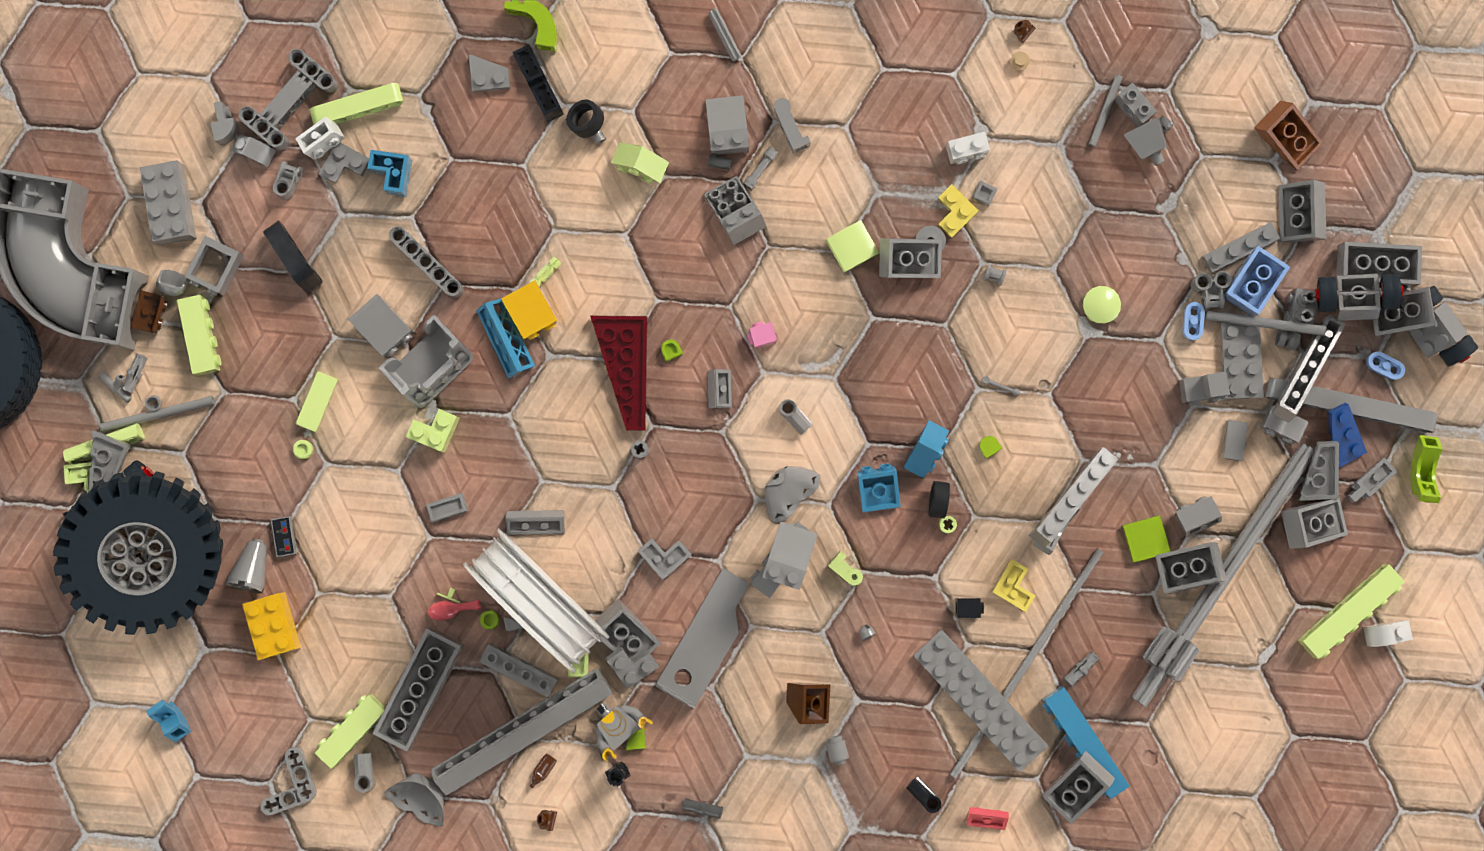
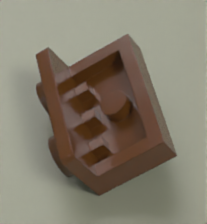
[130,290,168,333]

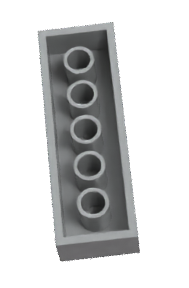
[373,627,464,751]

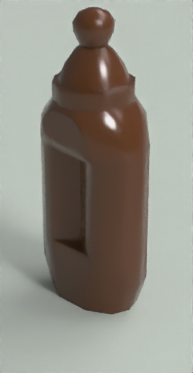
[530,753,557,788]

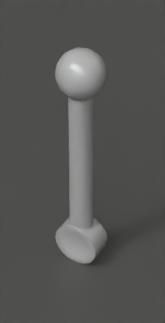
[982,376,1020,396]

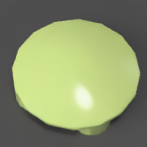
[1083,286,1121,324]

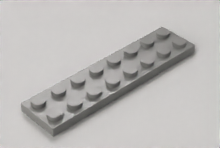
[913,629,1048,772]

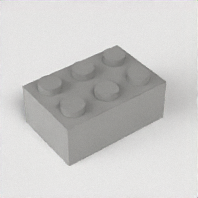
[1155,542,1227,594]
[1042,751,1115,824]

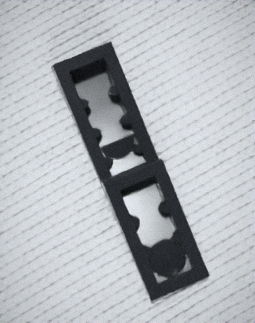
[512,44,564,123]

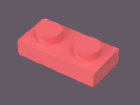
[966,807,1009,830]

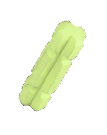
[529,257,561,287]

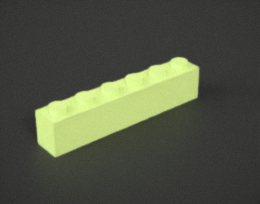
[1297,564,1405,659]

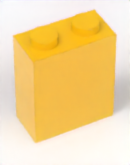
[501,280,558,340]

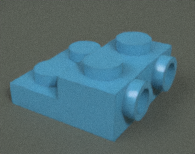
[857,463,901,512]

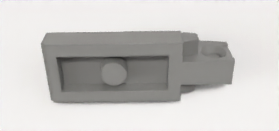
[1346,457,1397,503]

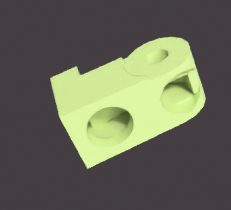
[827,551,863,585]

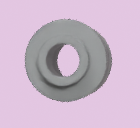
[826,735,849,765]

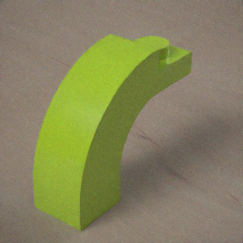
[504,0,558,52]
[1410,435,1443,504]

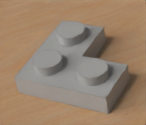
[319,142,369,184]
[638,538,692,580]
[606,647,659,689]

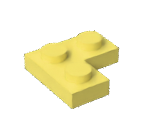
[938,184,979,238]
[992,559,1036,612]

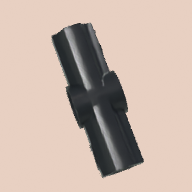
[605,761,631,787]

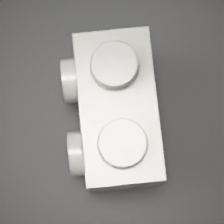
[295,117,345,160]
[946,132,990,164]

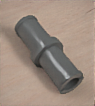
[683,798,723,819]

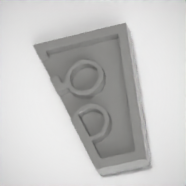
[89,430,131,491]

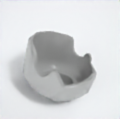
[156,270,188,296]

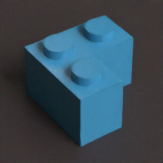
[368,150,412,197]
[903,420,949,479]

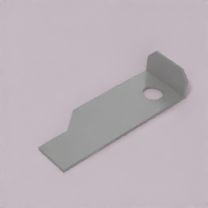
[655,568,750,709]

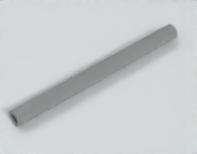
[1206,311,1326,336]
[100,396,215,433]

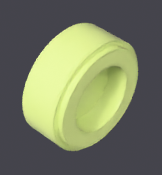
[293,440,314,459]

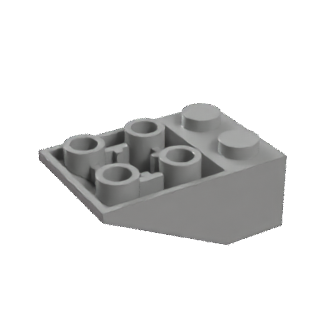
[704,176,766,245]

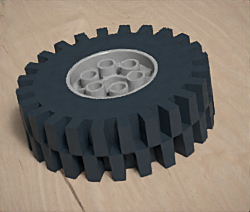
[53,470,223,635]

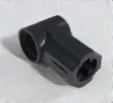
[906,776,942,813]

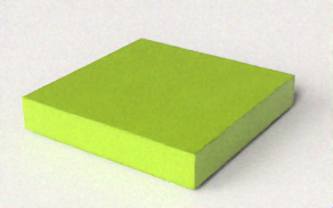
[1122,515,1171,563]

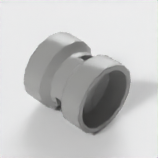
[1275,330,1301,351]

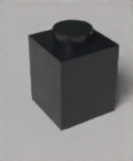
[955,598,984,618]

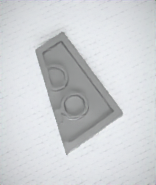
[1297,441,1339,501]

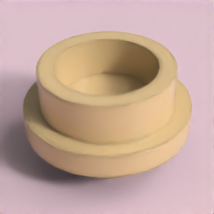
[1010,51,1030,71]

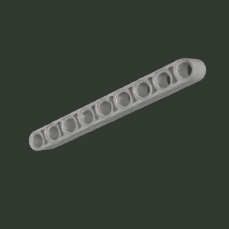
[1265,378,1438,433]

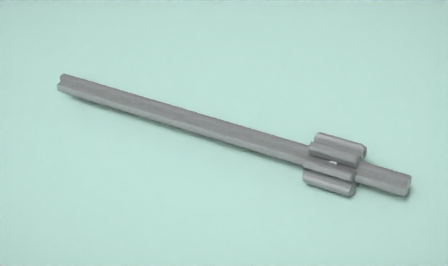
[1131,443,1314,707]

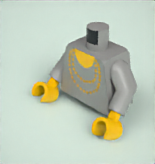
[596,702,653,763]

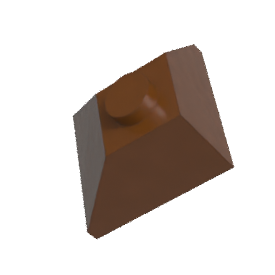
[786,683,831,724]

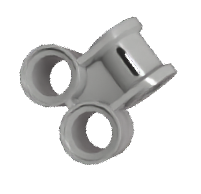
[1191,271,1232,310]

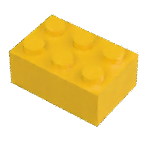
[242,592,301,660]

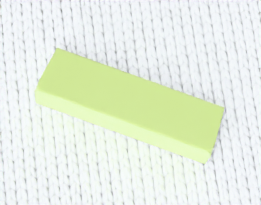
[296,371,338,432]

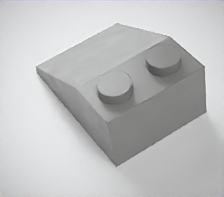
[706,96,749,155]
[879,238,942,278]
[1373,287,1436,336]
[1281,497,1348,549]
[762,521,818,590]
[595,599,661,660]

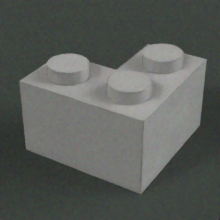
[1179,372,1230,406]

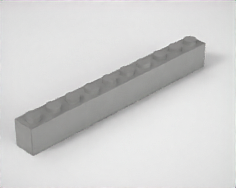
[431,668,613,795]

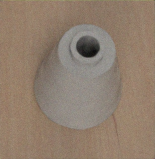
[225,538,267,594]

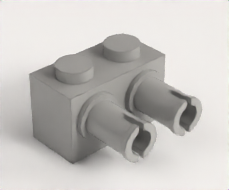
[1283,288,1317,325]

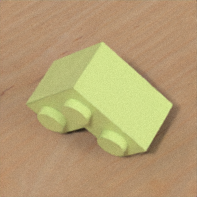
[611,142,669,184]
[406,409,460,453]

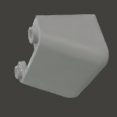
[379,315,473,408]

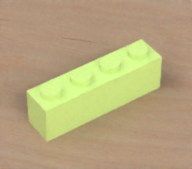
[177,295,221,376]
[315,694,386,769]

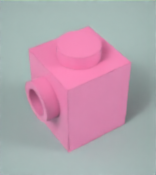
[747,321,777,349]

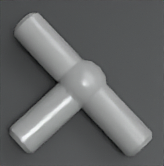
[99,372,132,403]

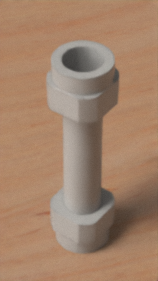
[743,147,778,190]

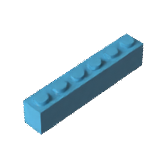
[1042,686,1130,799]

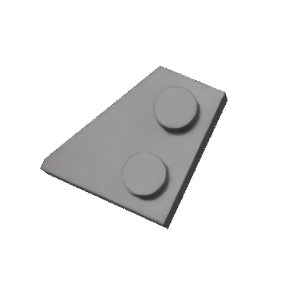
[469,55,511,93]

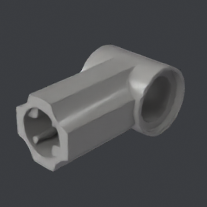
[778,399,813,435]
[354,753,376,793]

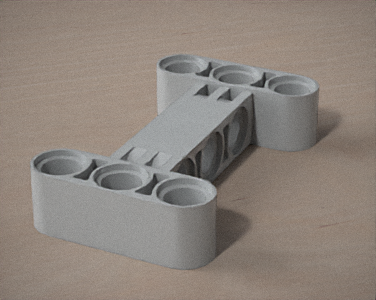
[238,49,338,151]

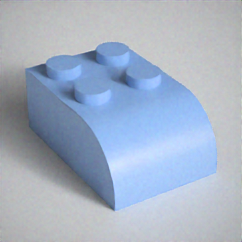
[1223,246,1290,317]

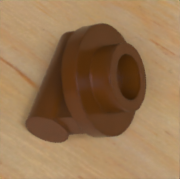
[1013,20,1036,43]
[537,810,557,831]

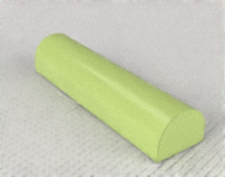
[63,423,145,464]

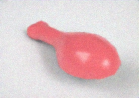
[428,600,481,621]

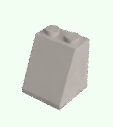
[348,294,414,358]

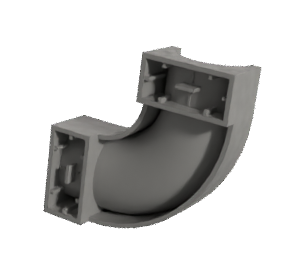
[0,169,149,350]

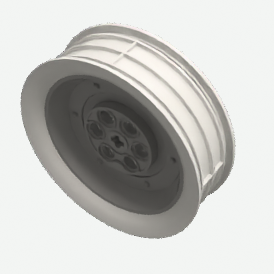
[463,528,610,673]

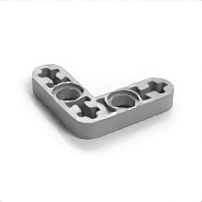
[261,746,317,815]

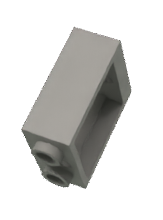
[184,236,244,296]

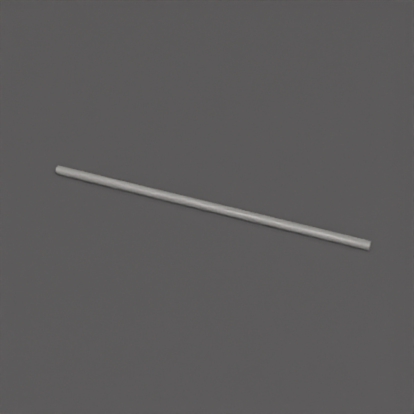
[950,548,1104,778]

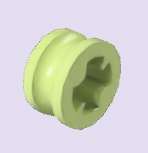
[939,516,957,533]

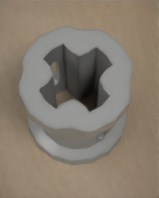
[983,264,1007,286]
[631,440,649,459]

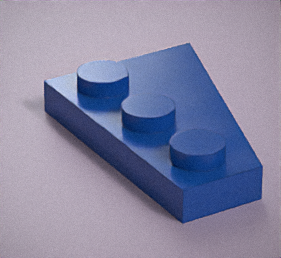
[1328,402,1367,468]

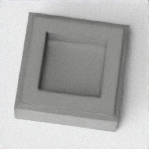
[972,181,997,207]

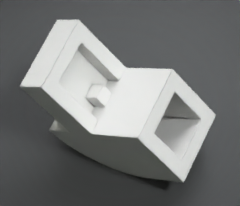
[1363,620,1413,647]

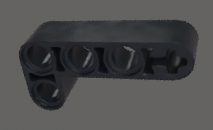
[263,220,323,294]

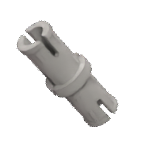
[121,353,148,393]
[1064,651,1100,687]

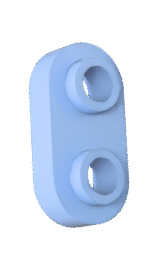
[1182,302,1205,341]
[1366,352,1405,380]

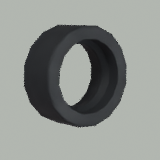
[566,99,604,138]
[928,481,950,519]

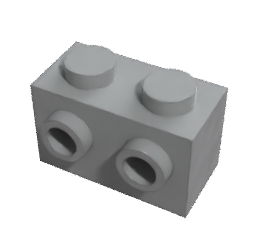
[1176,496,1222,537]

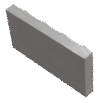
[1220,322,1264,399]

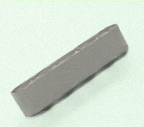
[389,226,464,298]

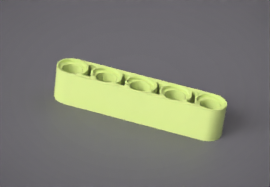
[309,83,404,125]

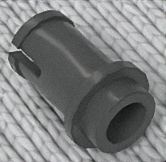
[708,154,732,170]

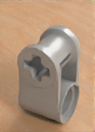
[273,161,303,200]

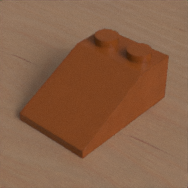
[1254,100,1324,171]

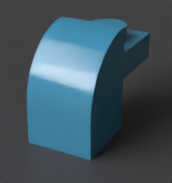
[146,699,191,743]

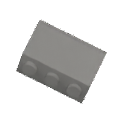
[1279,180,1326,242]

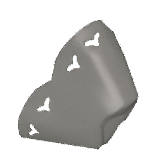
[765,466,820,523]
[384,773,444,826]

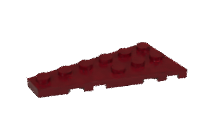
[590,315,648,431]

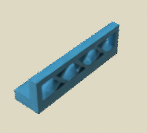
[476,298,535,379]

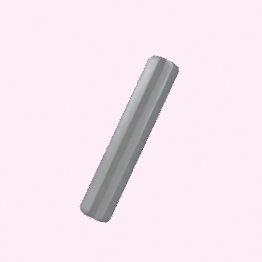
[708,9,741,61]

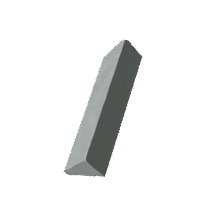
[506,510,565,535]

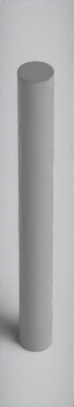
[1088,75,1123,147]

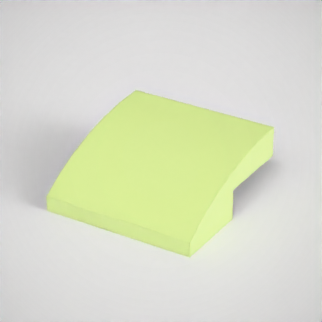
[826,220,879,273]

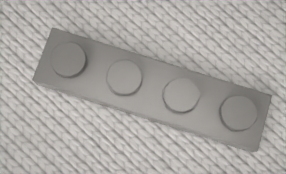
[1202,222,1280,273]

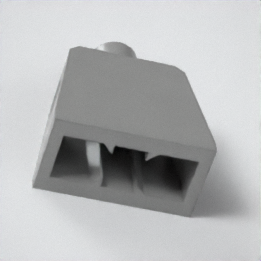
[1124,117,1168,166]

